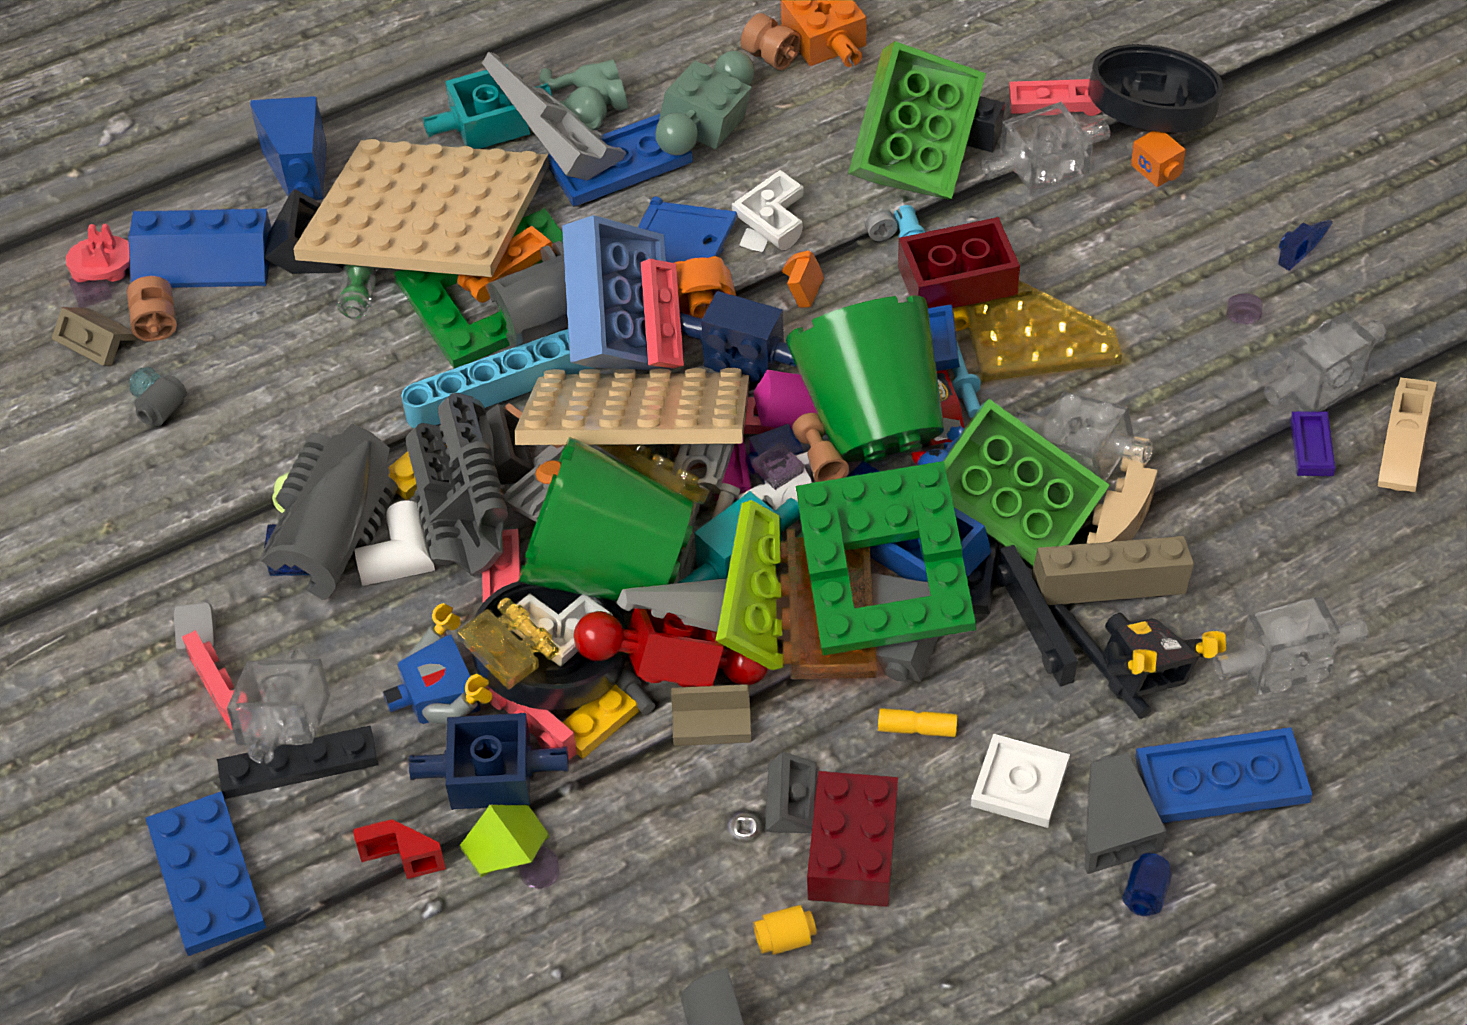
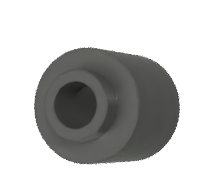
[135,375,187,426]

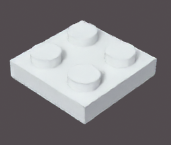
[971,734,1070,828]

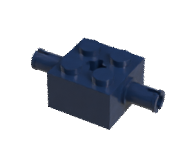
[680,291,797,383]
[409,713,569,810]

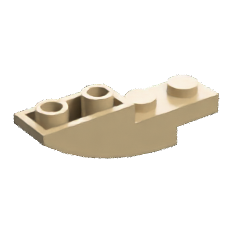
[1378,377,1437,492]
[1087,437,1157,544]

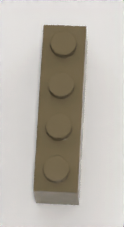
[1032,536,1194,605]

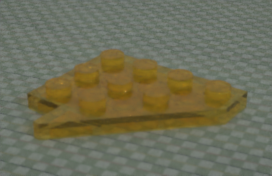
[964,280,1122,382]

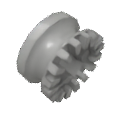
[864,208,898,241]

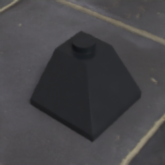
[264,189,344,274]

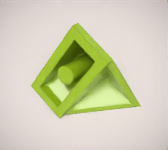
[460,805,549,878]

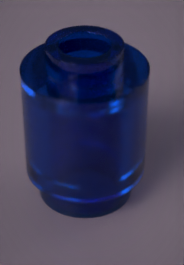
[1122,853,1172,916]

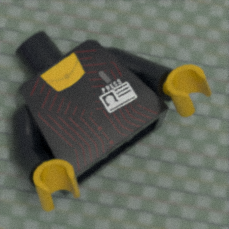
[1103,613,1226,698]

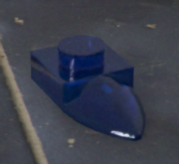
[1278,220,1333,271]

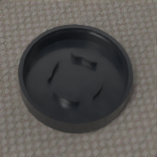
[1088,44,1223,133]
[472,581,627,710]

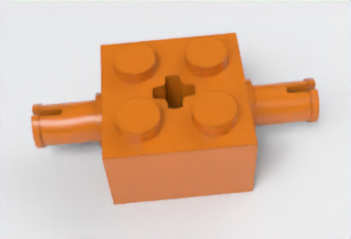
[781,0,867,67]

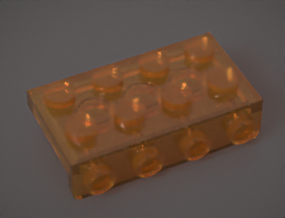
[780,529,877,679]

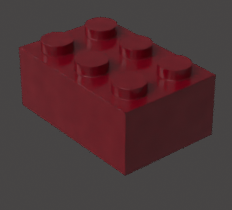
[898,217,1020,308]
[807,771,898,907]

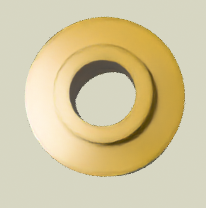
[753,905,817,955]

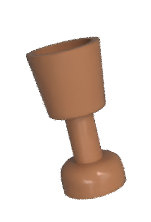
[792,413,849,482]

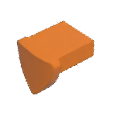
[782,251,824,308]

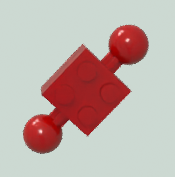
[573,608,769,687]

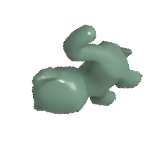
[539,59,629,131]

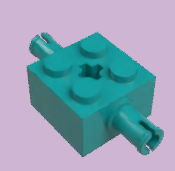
[423,64,552,149]
[678,491,800,583]

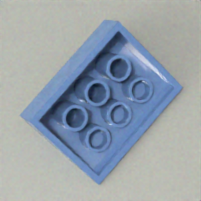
[562,215,672,370]

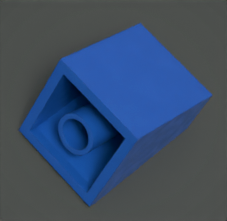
[250,96,327,200]

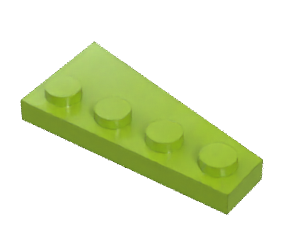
[716,500,783,671]

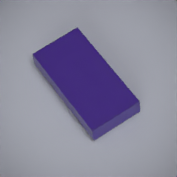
[1290,412,1335,476]

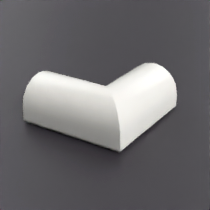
[732,170,803,250]
[354,500,435,586]
[503,594,613,666]

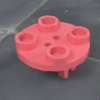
[66,224,130,282]

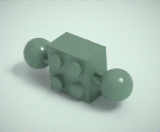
[655,51,755,155]

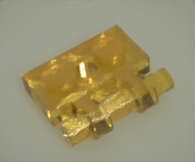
[457,598,560,690]

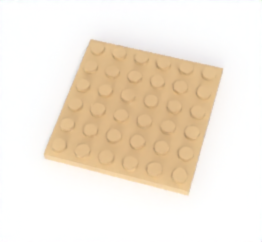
[293,139,549,277]
[515,368,750,445]

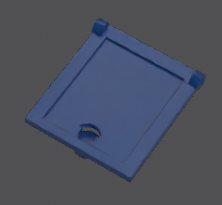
[638,196,738,263]

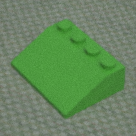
[848,41,986,200]
[943,399,1110,567]

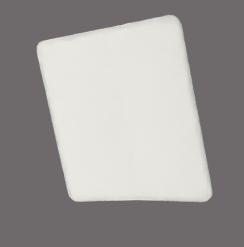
[740,228,768,252]

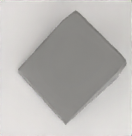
[174,603,216,652]

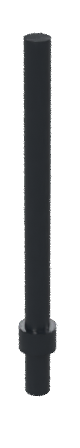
[1023,560,1151,719]

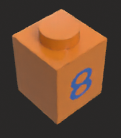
[1131,131,1186,187]

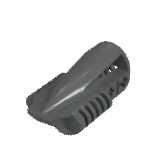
[486,241,568,348]
[406,393,508,577]
[259,423,398,600]

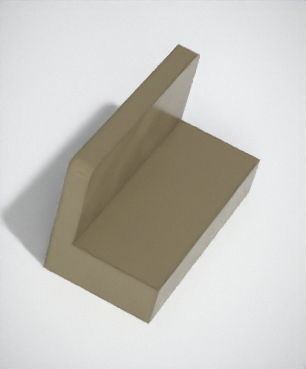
[52,307,137,366]
[671,685,751,746]

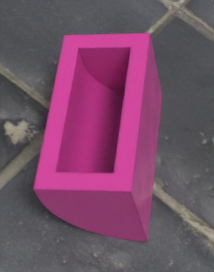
[753,370,826,434]

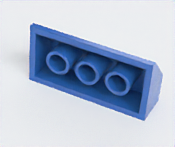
[129,209,271,288]

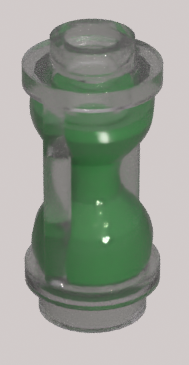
[337,264,378,319]

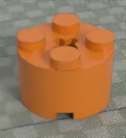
[675,256,736,319]

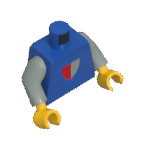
[382,603,492,725]

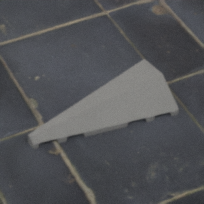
[482,52,626,181]
[617,578,798,650]

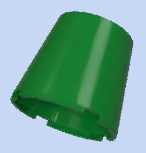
[786,295,944,463]
[518,437,693,601]

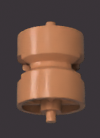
[740,13,801,70]
[127,276,177,342]

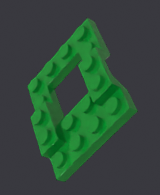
[394,208,563,369]
[796,461,976,655]

